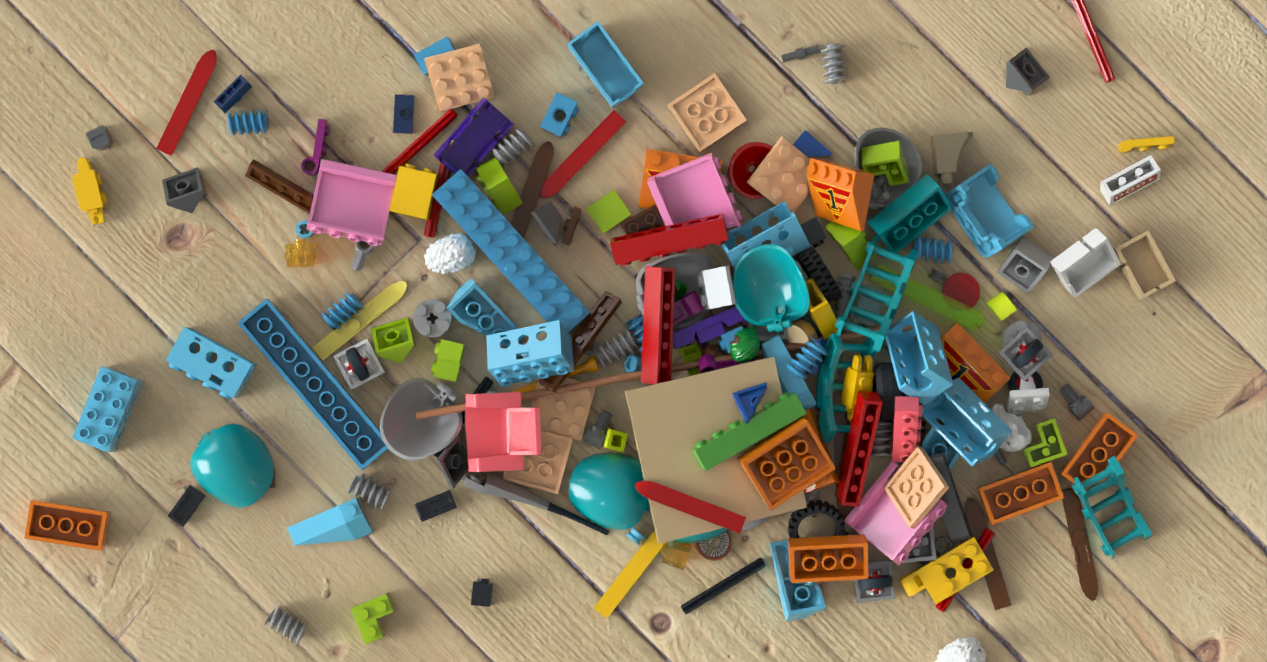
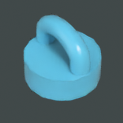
[624,354,642,373]

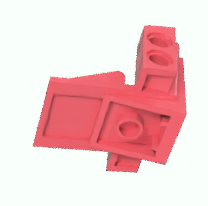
[465,392,542,472]

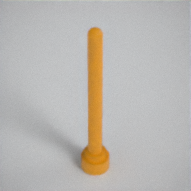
[512,356,599,393]

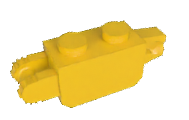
[72,157,108,225]
[841,355,874,422]

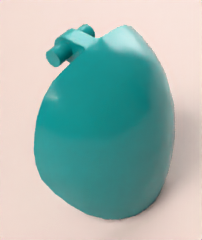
[732,244,810,332]
[190,424,274,508]
[568,452,650,530]

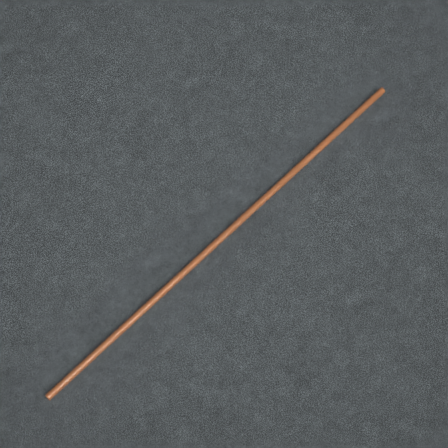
[416,318,928,420]

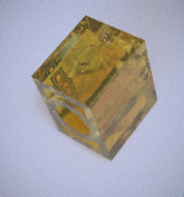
[284,239,318,267]
[660,541,691,570]

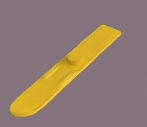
[593,530,666,619]

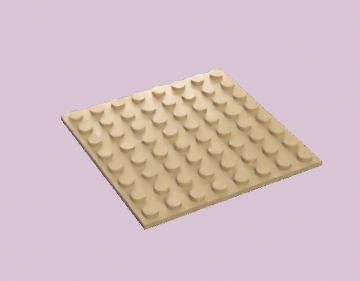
[625,356,807,544]

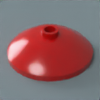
[728,142,773,199]

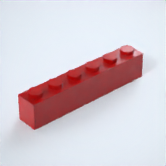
[610,213,729,266]
[641,266,675,384]
[835,391,883,507]

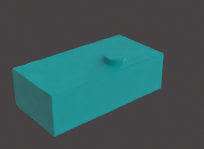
[867,174,952,253]

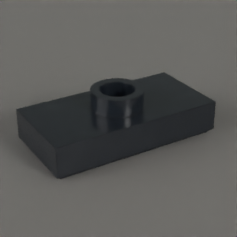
[168,485,206,527]
[414,490,457,522]

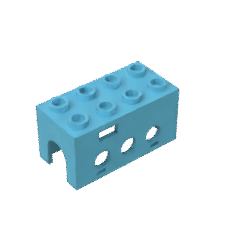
[567,21,644,110]
[720,201,810,270]
[886,311,953,405]
[486,320,574,386]
[166,327,257,399]
[72,366,143,453]
[922,378,1012,467]

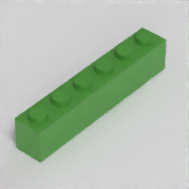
[691,392,807,471]

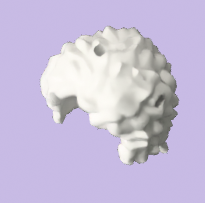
[424,233,476,274]
[992,404,1032,452]
[935,636,986,662]

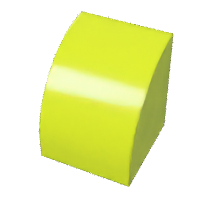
[986,292,1017,321]
[603,428,628,452]

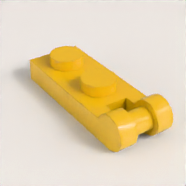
[1118,136,1175,153]

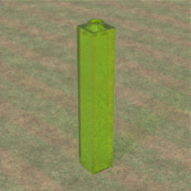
[871,263,985,331]

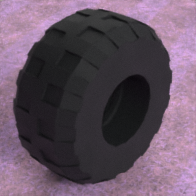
[873,362,905,420]

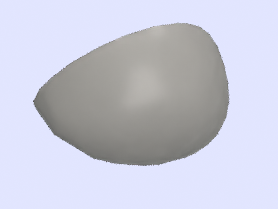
[853,128,922,211]

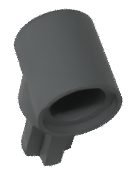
[1060,384,1094,421]
[583,410,612,449]

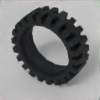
[797,246,842,303]
[788,500,846,538]

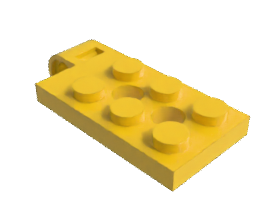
[899,536,994,604]

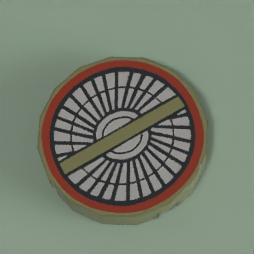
[695,529,733,561]

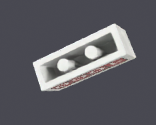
[1100,155,1161,206]

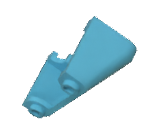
[945,164,1034,258]

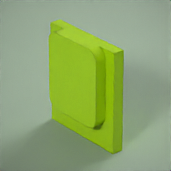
[586,190,631,234]

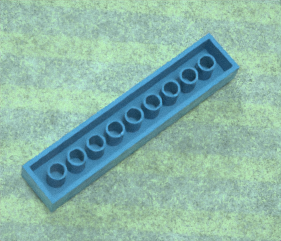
[432,169,590,332]
[238,298,389,470]

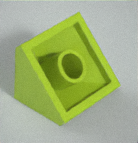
[371,317,416,364]

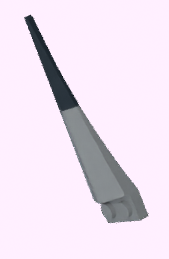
[461,473,609,535]

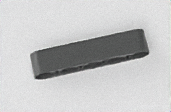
[929,452,972,543]

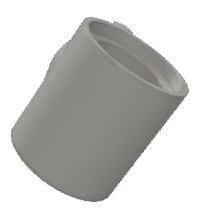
[351,241,375,271]

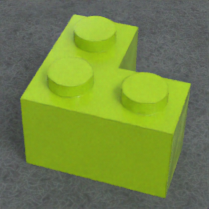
[862,141,909,186]
[476,157,523,215]
[825,222,876,270]
[431,339,466,382]
[1022,418,1067,467]
[351,593,395,644]

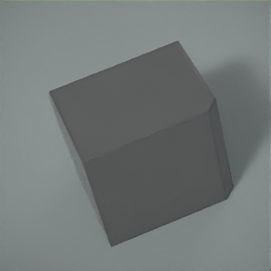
[86,125,113,151]

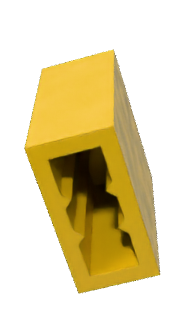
[389,164,439,220]
[806,278,838,339]

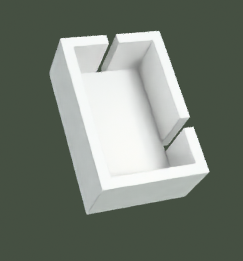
[1050,228,1121,298]

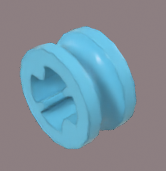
[296,221,313,238]
[626,527,645,545]

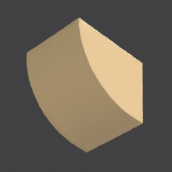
[787,319,818,343]

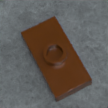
[562,206,582,246]

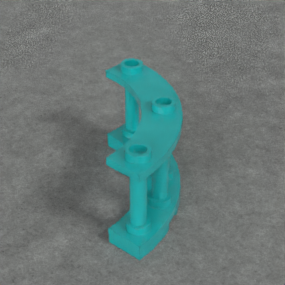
[835,235,919,352]
[816,333,877,442]
[1072,456,1152,560]

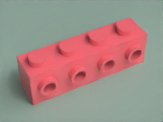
[892,396,922,463]

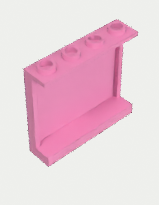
[647,153,743,229]
[307,159,397,246]
[844,462,948,565]

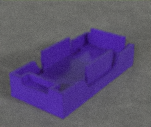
[433,98,514,177]
[673,307,747,349]

